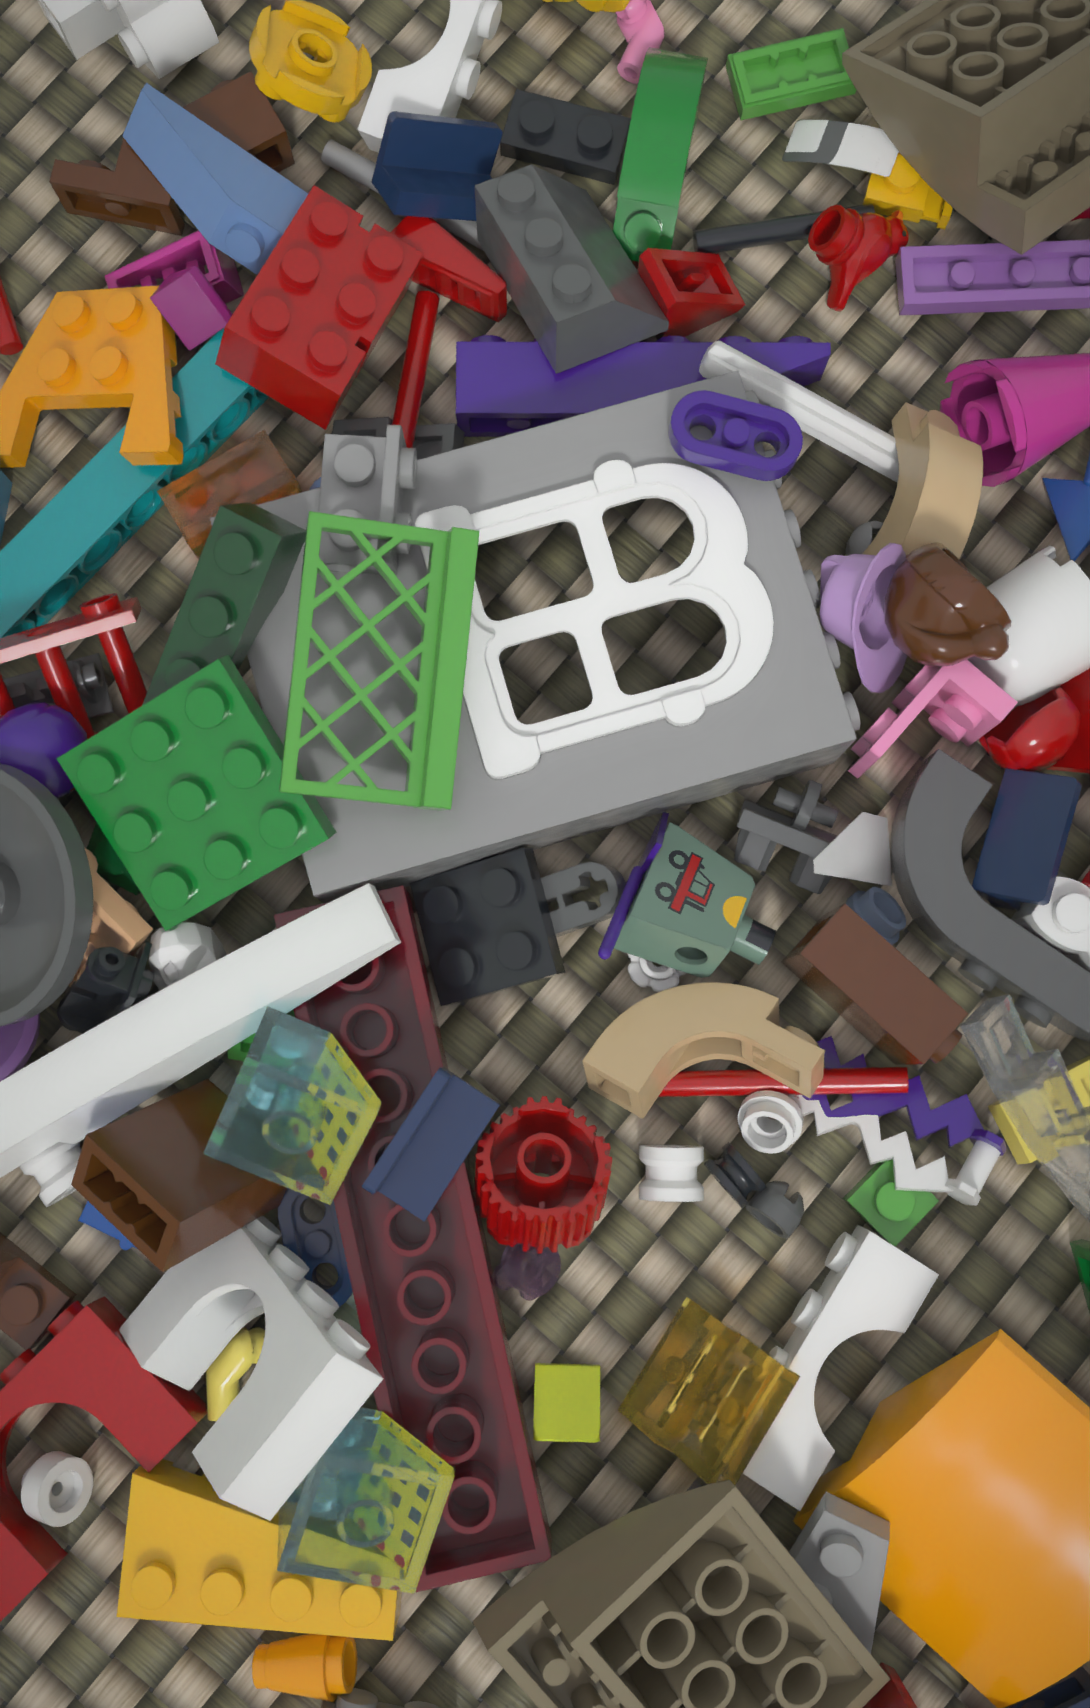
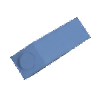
[122,83,308,275]

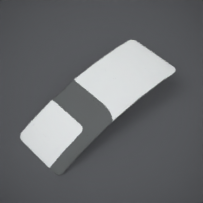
[782,120,899,177]

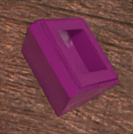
[150,266,233,351]

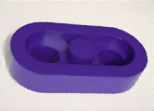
[668,390,803,481]

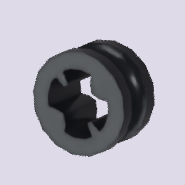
[704,1142,767,1209]

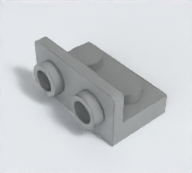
[318,424,417,575]

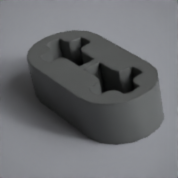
[541,862,626,938]

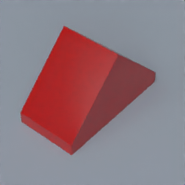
[638,248,746,339]

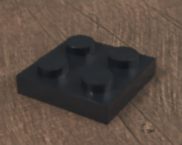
[410,847,565,1006]

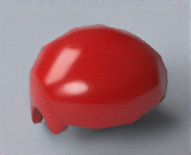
[978,688,1081,772]

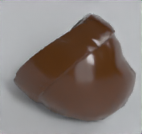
[885,542,1011,666]

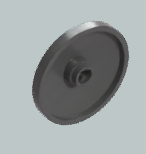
[0,763,93,1027]

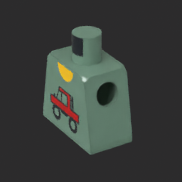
[614,822,776,978]

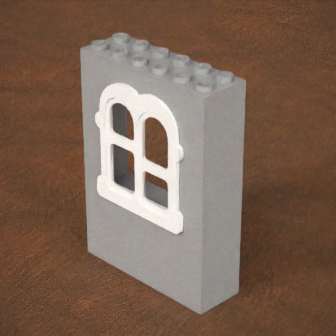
[210,370,860,903]

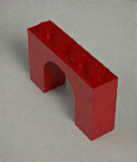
[0,1296,207,1622]

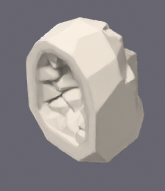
[149,922,227,991]

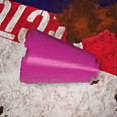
[940,353,1090,487]

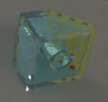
[203,1006,381,1205]
[277,1407,454,1594]

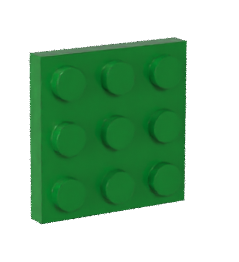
[56,655,337,931]

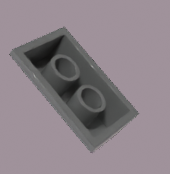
[475,164,669,374]

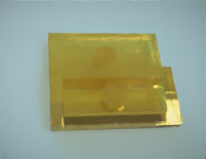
[618,1297,801,1485]

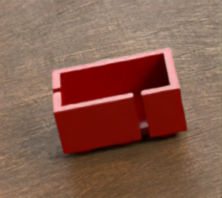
[215,185,424,430]

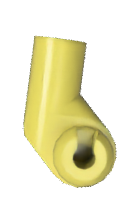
[205,1327,265,1421]

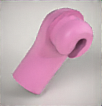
[615,0,665,84]

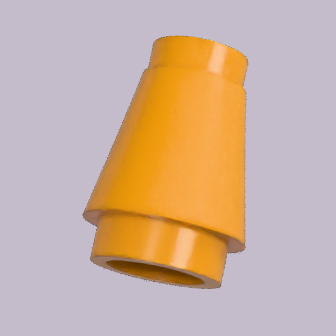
[252,1634,357,1702]

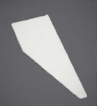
[813,812,892,886]

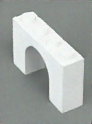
[119,1216,384,1521]

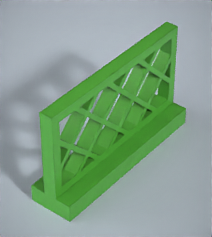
[279,511,480,811]

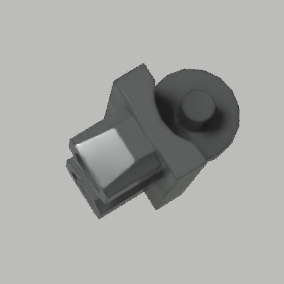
[734,780,839,894]

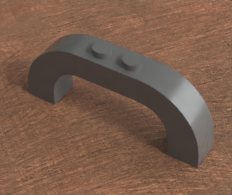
[890,749,1090,1043]

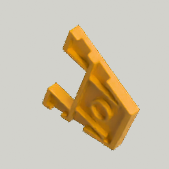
[0,285,184,468]

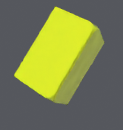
[533,1363,600,1443]

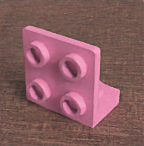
[848,659,1018,779]

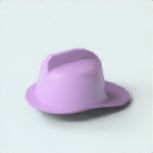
[819,543,907,693]

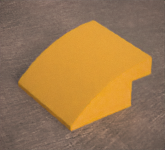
[793,1329,1090,1708]

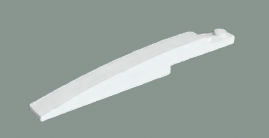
[0,883,401,1178]

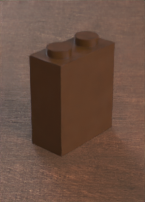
[781,903,969,1065]
[71,1079,298,1273]

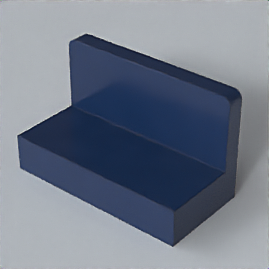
[371,111,503,221]
[972,768,1082,911]
[362,1067,501,1222]

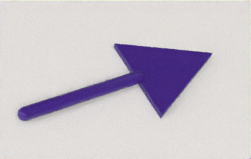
[598,812,669,960]

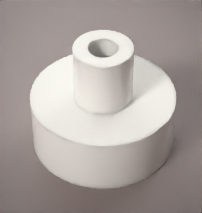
[21,1451,93,1527]

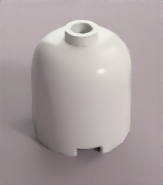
[967,546,1090,706]

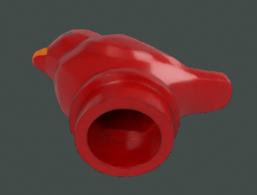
[808,205,909,312]

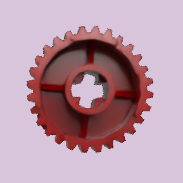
[474,1096,612,1254]

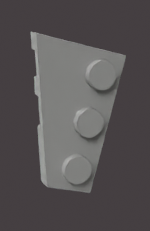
[789,1492,890,1654]

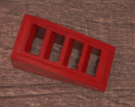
[390,216,507,323]

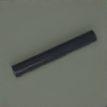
[693,203,875,253]

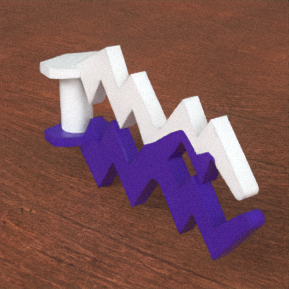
[788,1036,1007,1205]

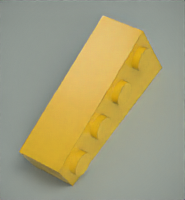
[116,1459,403,1641]

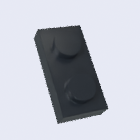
[500,89,631,185]

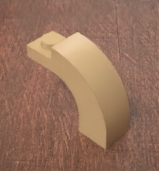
[862,402,983,559]
[582,982,825,1119]

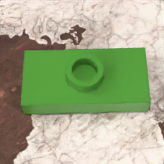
[726,28,856,121]

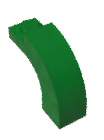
[613,47,708,262]

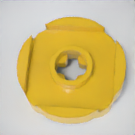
[249,0,372,123]

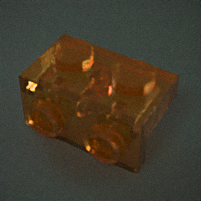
[157,429,302,560]

